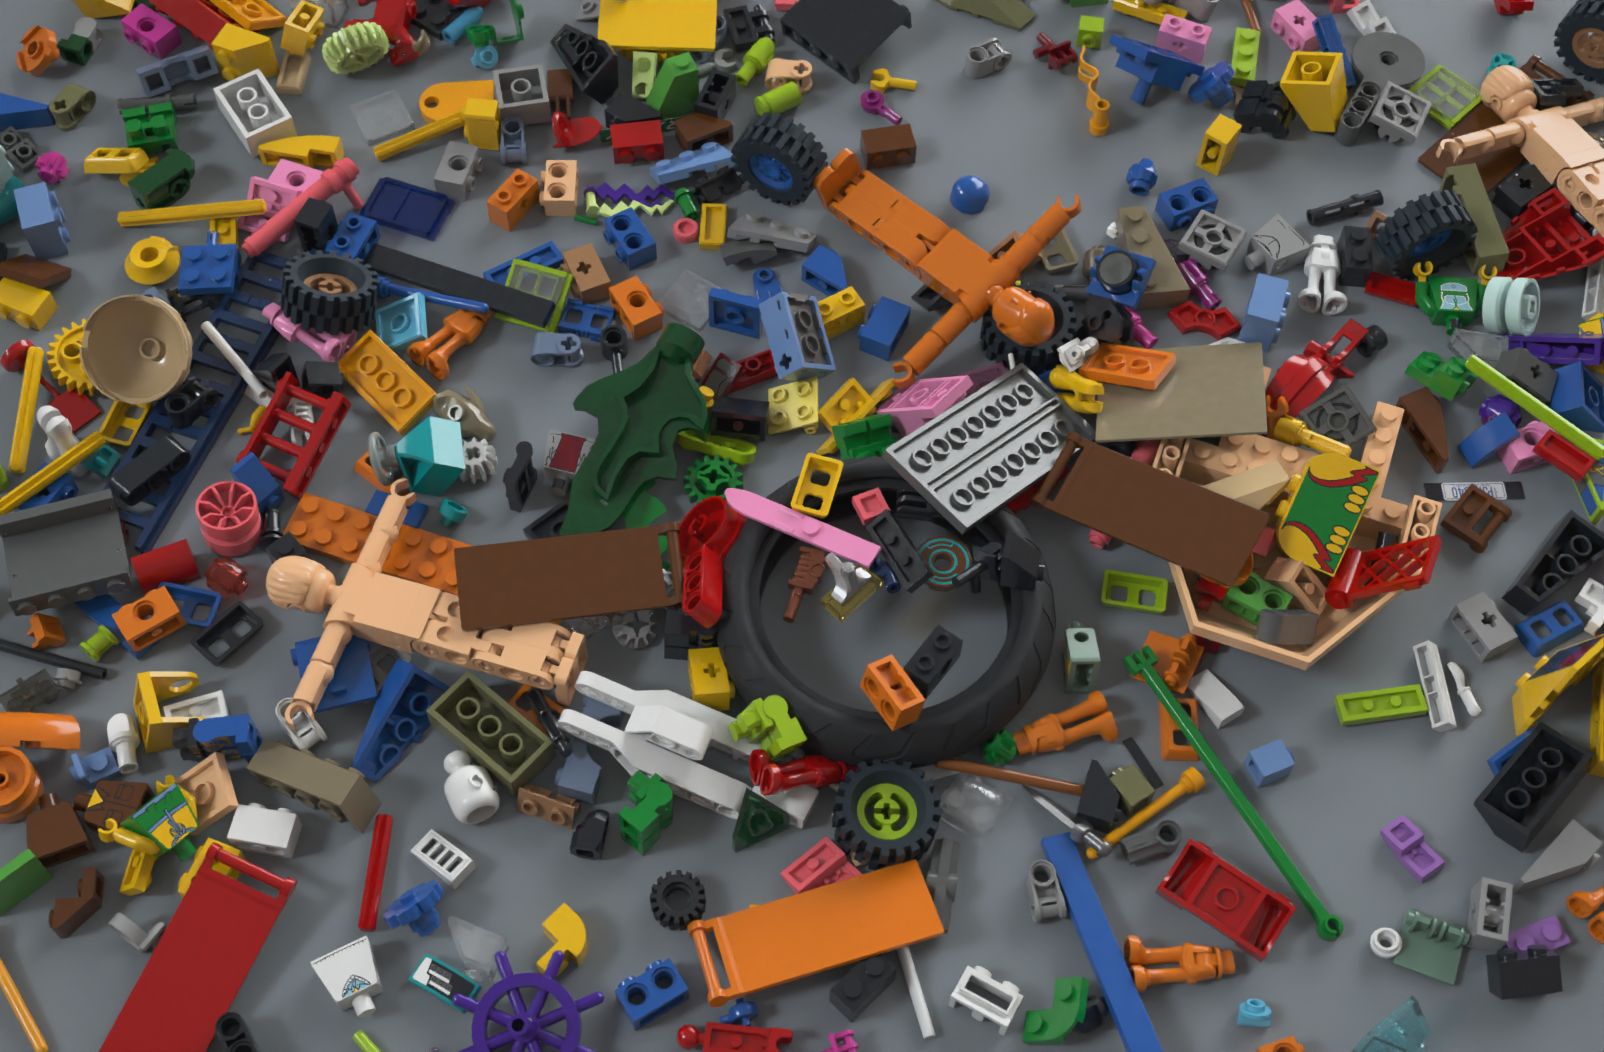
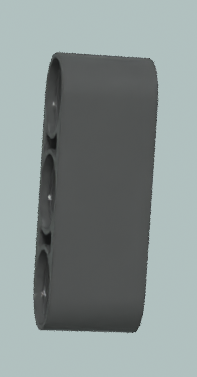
[1255,609,1319,644]

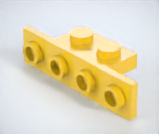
[816,377,895,455]

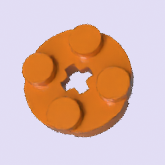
[16,26,60,77]

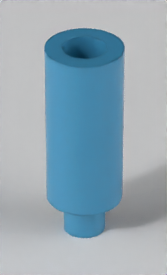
[441,6,484,45]

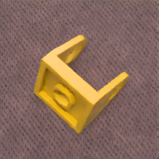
[133,671,206,754]

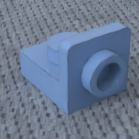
[69,747,122,790]

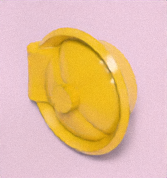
[124,236,180,285]

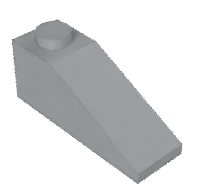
[1513,819,1603,894]

